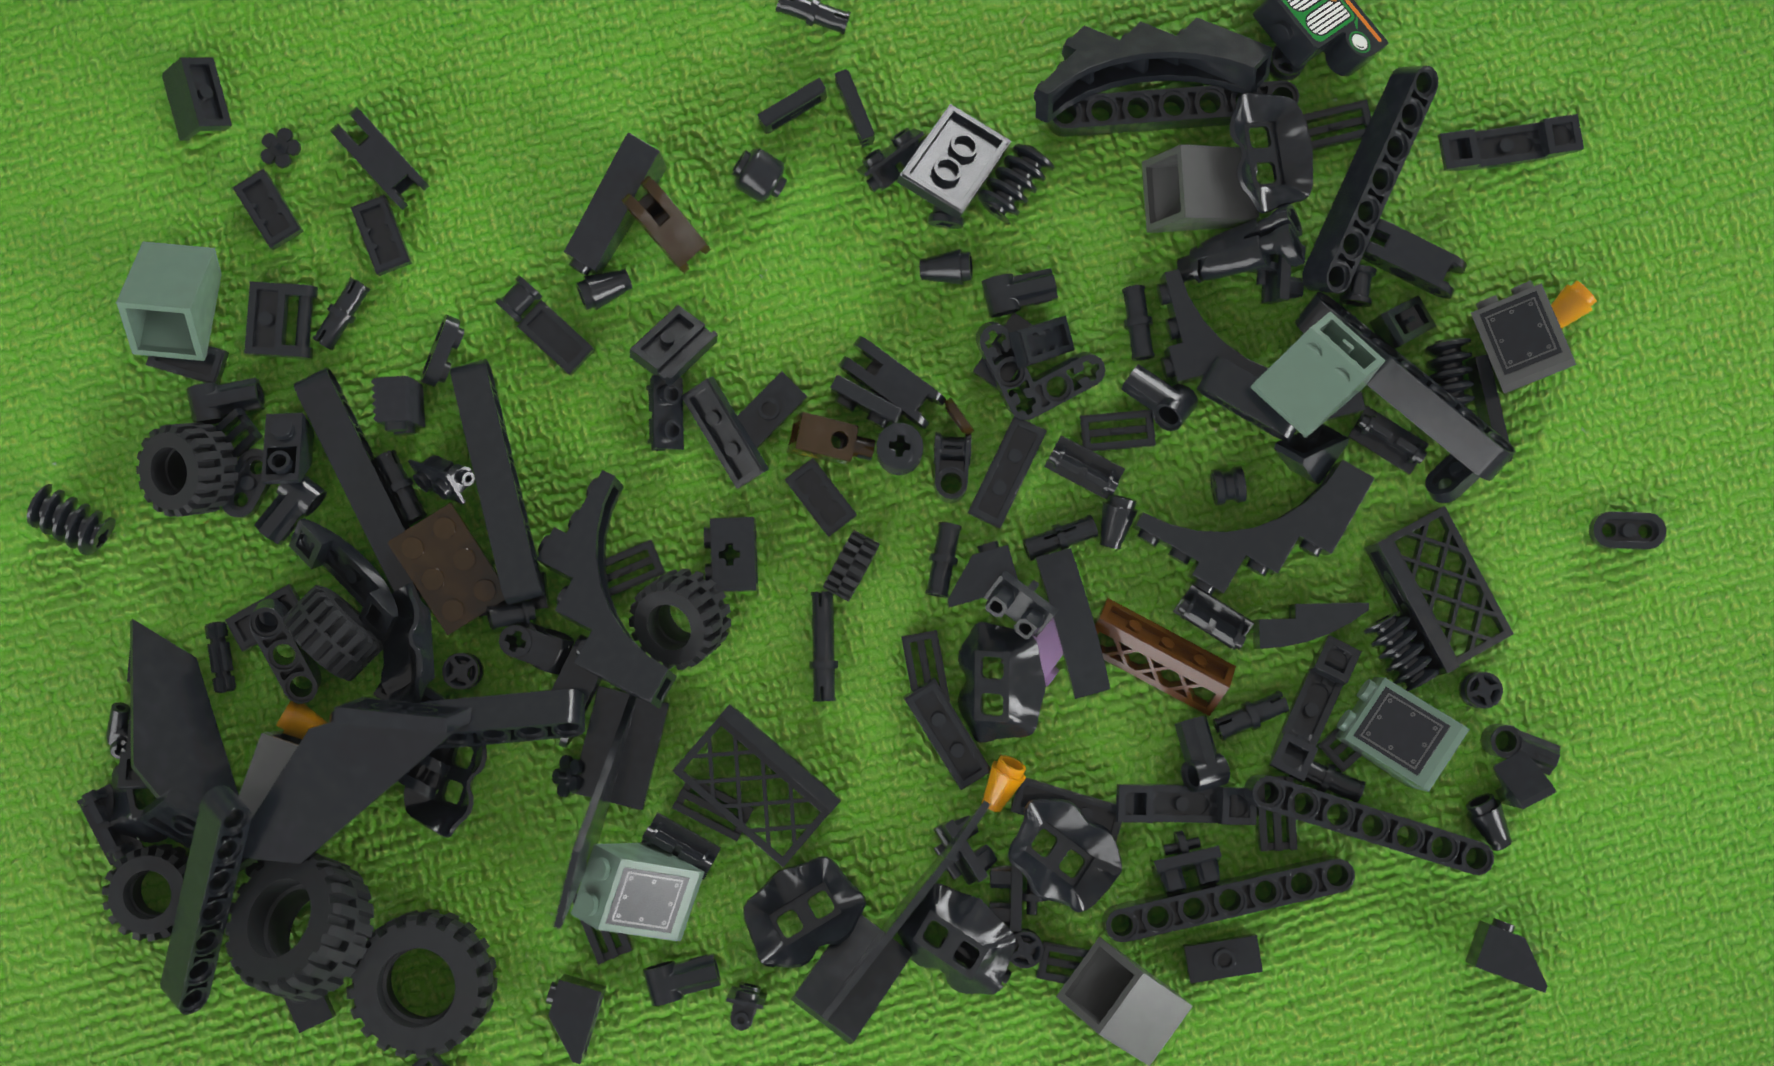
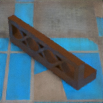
[1095,598,1236,716]

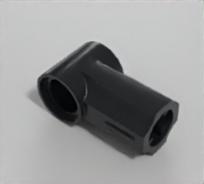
[982,268,1058,318]
[1121,364,1198,431]
[186,378,265,424]
[254,475,327,545]
[1174,716,1230,793]
[1480,724,1561,776]
[643,953,721,1006]

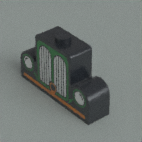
[1253,0,1389,77]

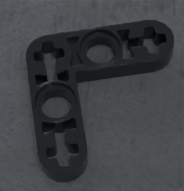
[976,322,1106,420]

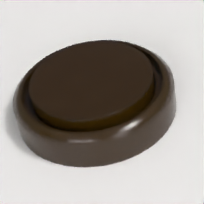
[944,397,974,435]

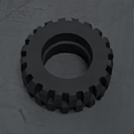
[225,853,374,1001]
[346,909,498,1059]

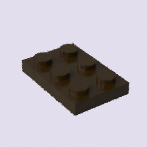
[387,503,505,635]

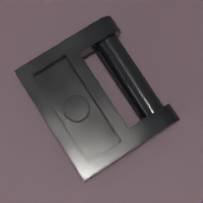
[244,282,318,360]

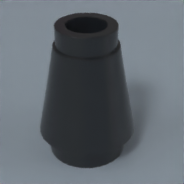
[919,249,973,285]
[576,269,633,310]
[1099,494,1138,549]
[1466,793,1512,851]

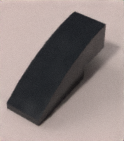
[1253,603,1369,649]

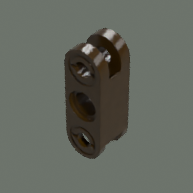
[621,176,711,274]

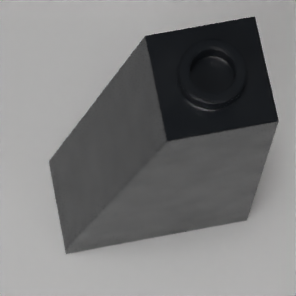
[564,132,667,276]

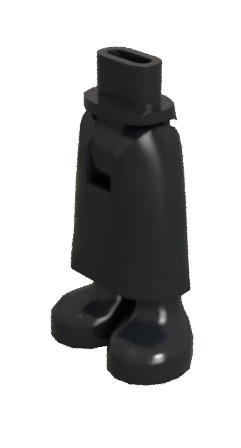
[1177,204,1305,283]

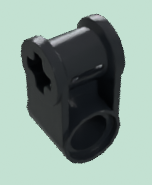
[934,432,972,503]
[499,622,575,675]

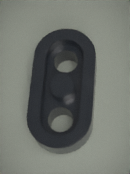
[420,314,465,387]
[222,448,271,518]
[1425,453,1480,503]
[1589,512,1666,550]

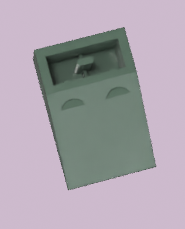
[1250,311,1386,438]

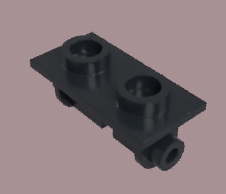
[857,128,925,192]
[646,375,684,451]
[1348,406,1429,475]
[1044,435,1125,500]
[408,455,475,504]
[1173,584,1255,650]
[77,783,144,866]
[641,812,721,879]
[726,982,768,1031]

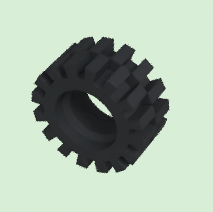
[823,530,880,602]

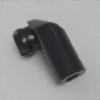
[106,702,130,759]

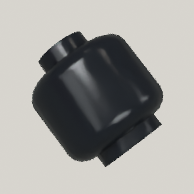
[731,148,787,202]

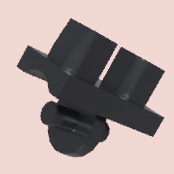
[1248,244,1306,304]
[984,570,1058,639]
[933,815,997,885]
[1151,830,1222,895]
[989,862,1048,931]

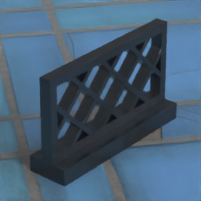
[1364,506,1514,675]
[673,704,841,867]

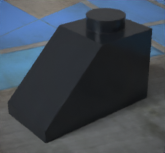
[947,541,1018,608]
[1465,918,1548,993]
[546,974,607,1064]

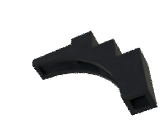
[1034,17,1272,123]
[1157,269,1366,422]
[1132,460,1375,596]
[536,470,677,709]

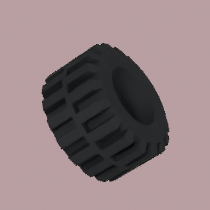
[136,423,238,517]
[629,569,731,670]
[283,585,384,681]
[102,844,189,941]

